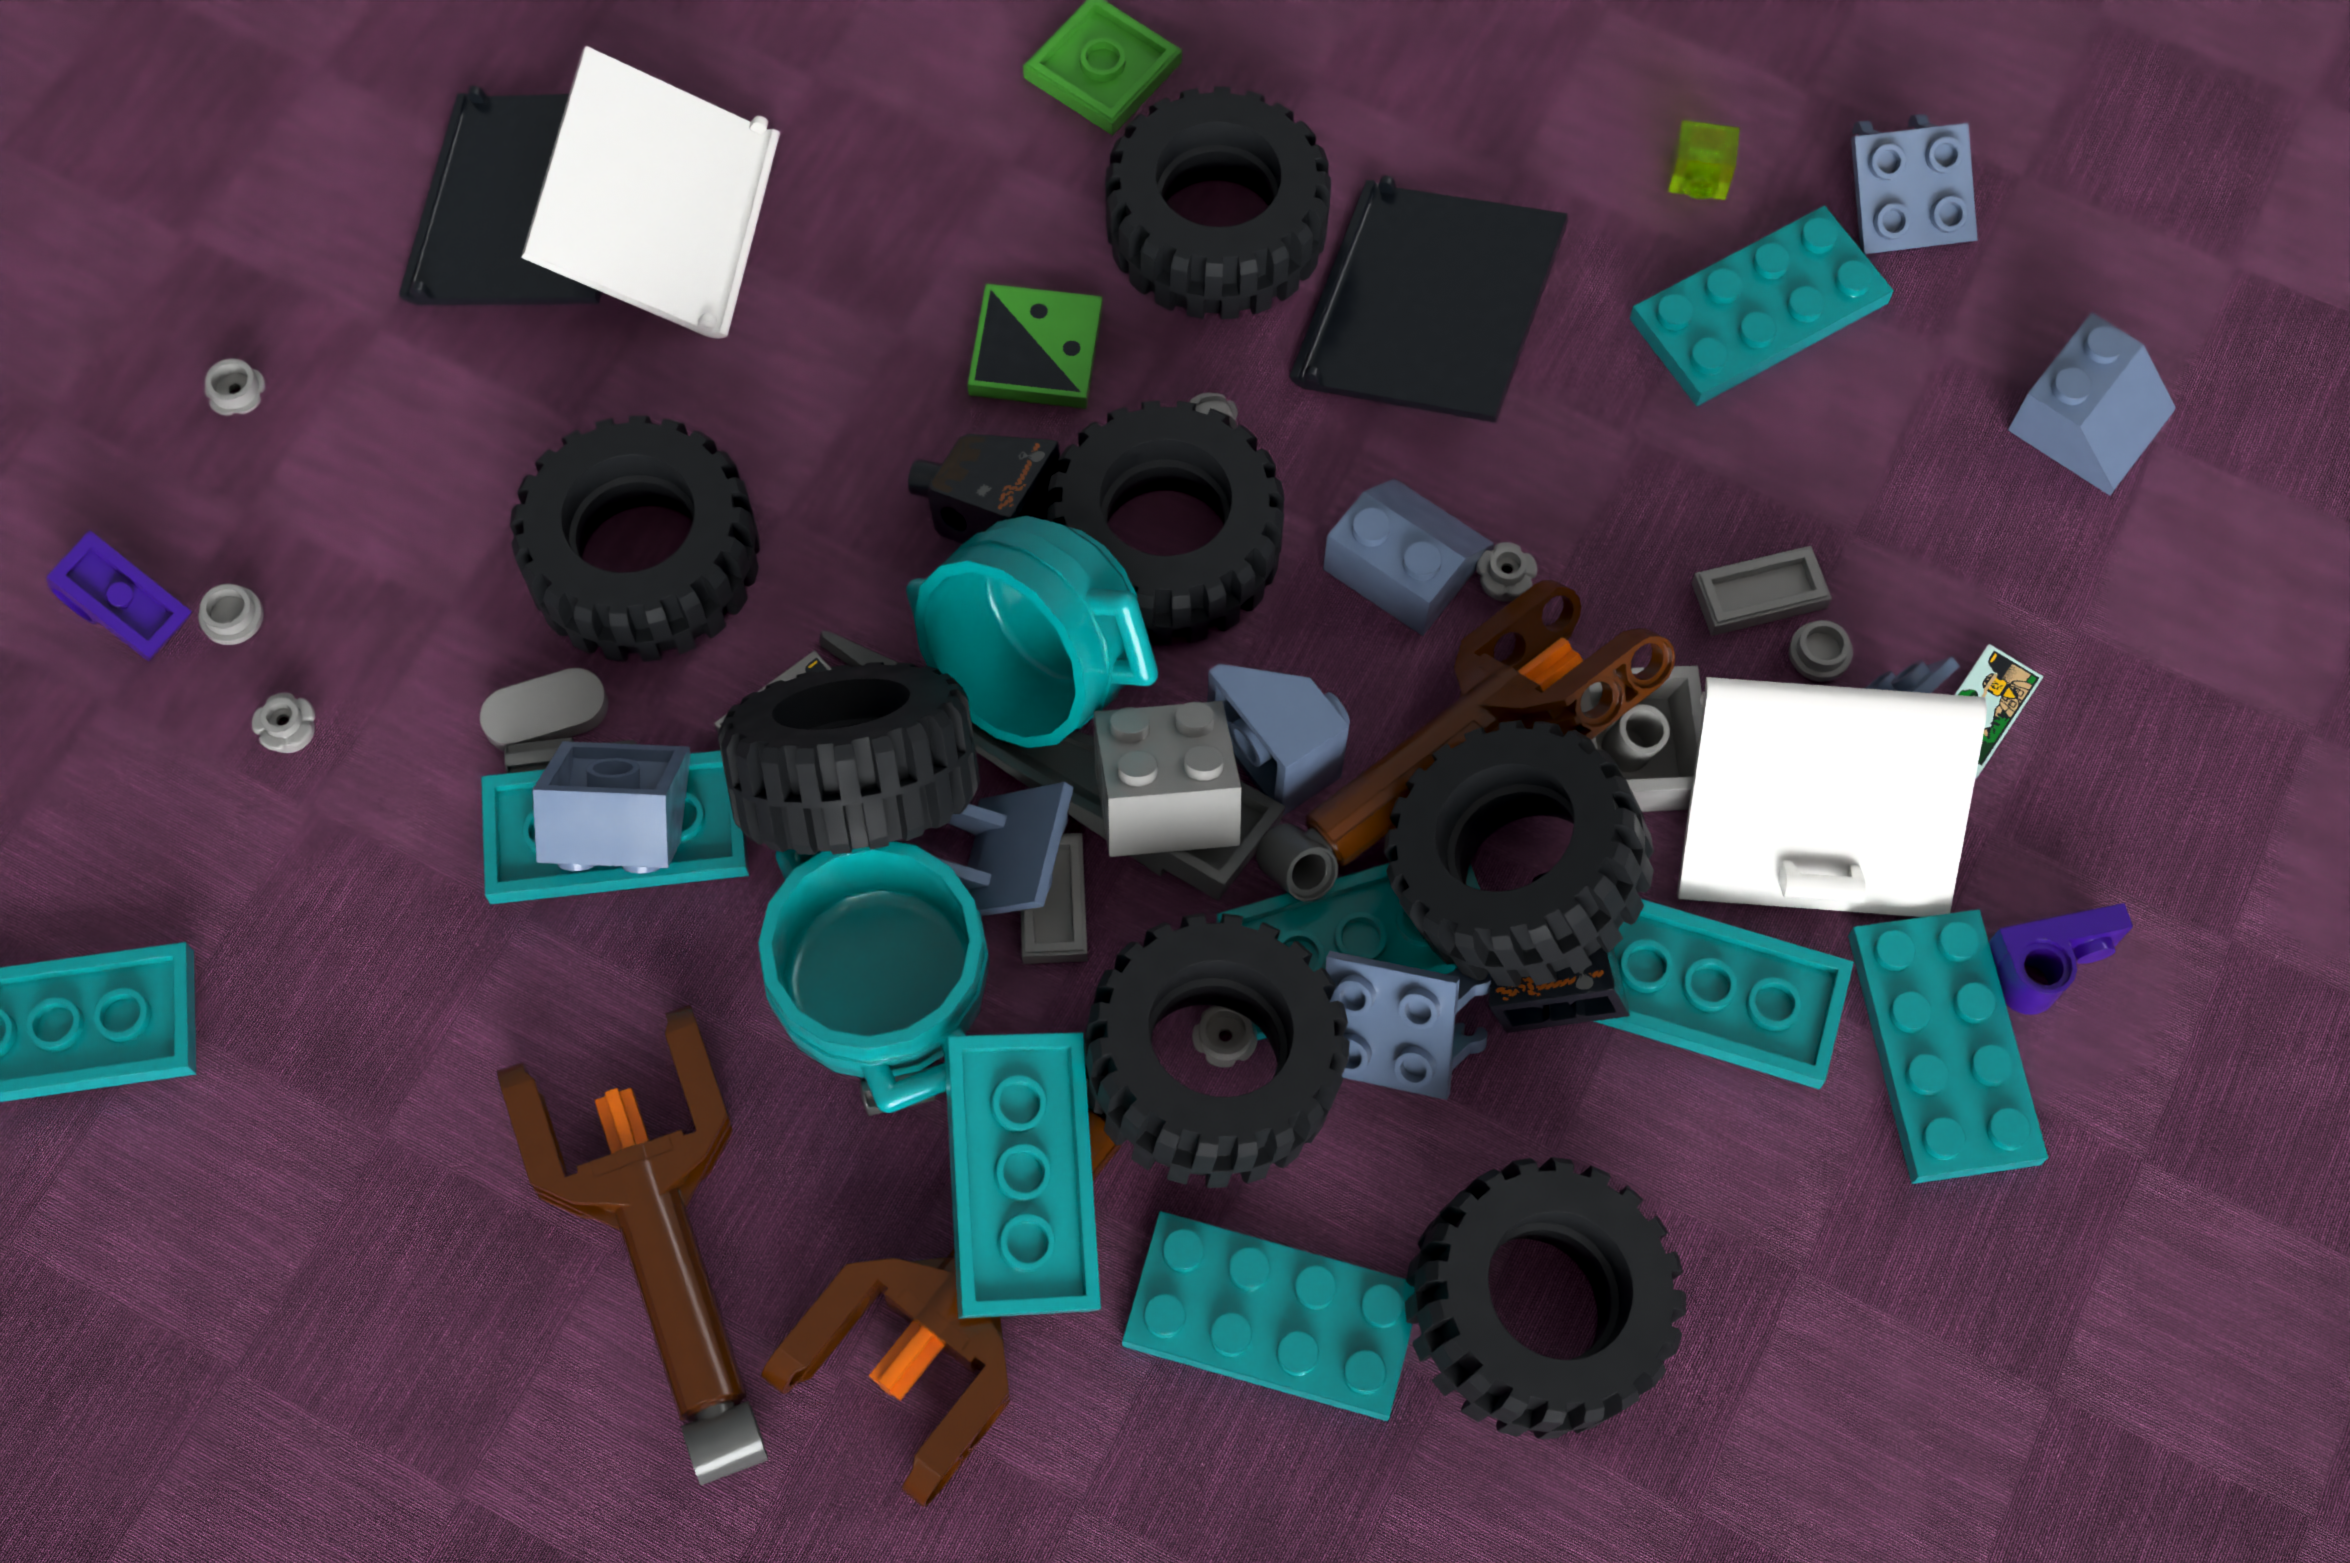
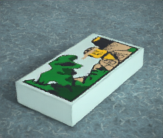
[1955,644,2043,779]

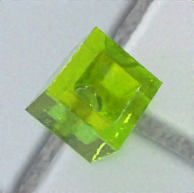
[1668,120,1740,200]

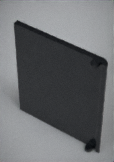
[398,85,602,305]
[1289,175,1569,423]

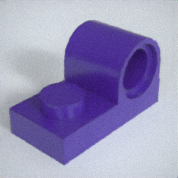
[46,530,192,662]
[1989,903,2133,1015]

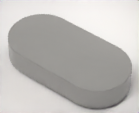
[480,668,608,751]

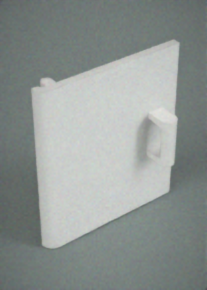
[521,46,780,339]
[1677,677,1987,917]

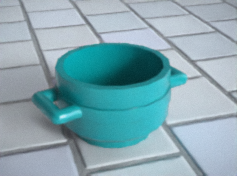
[906,516,1158,748]
[758,841,990,1113]

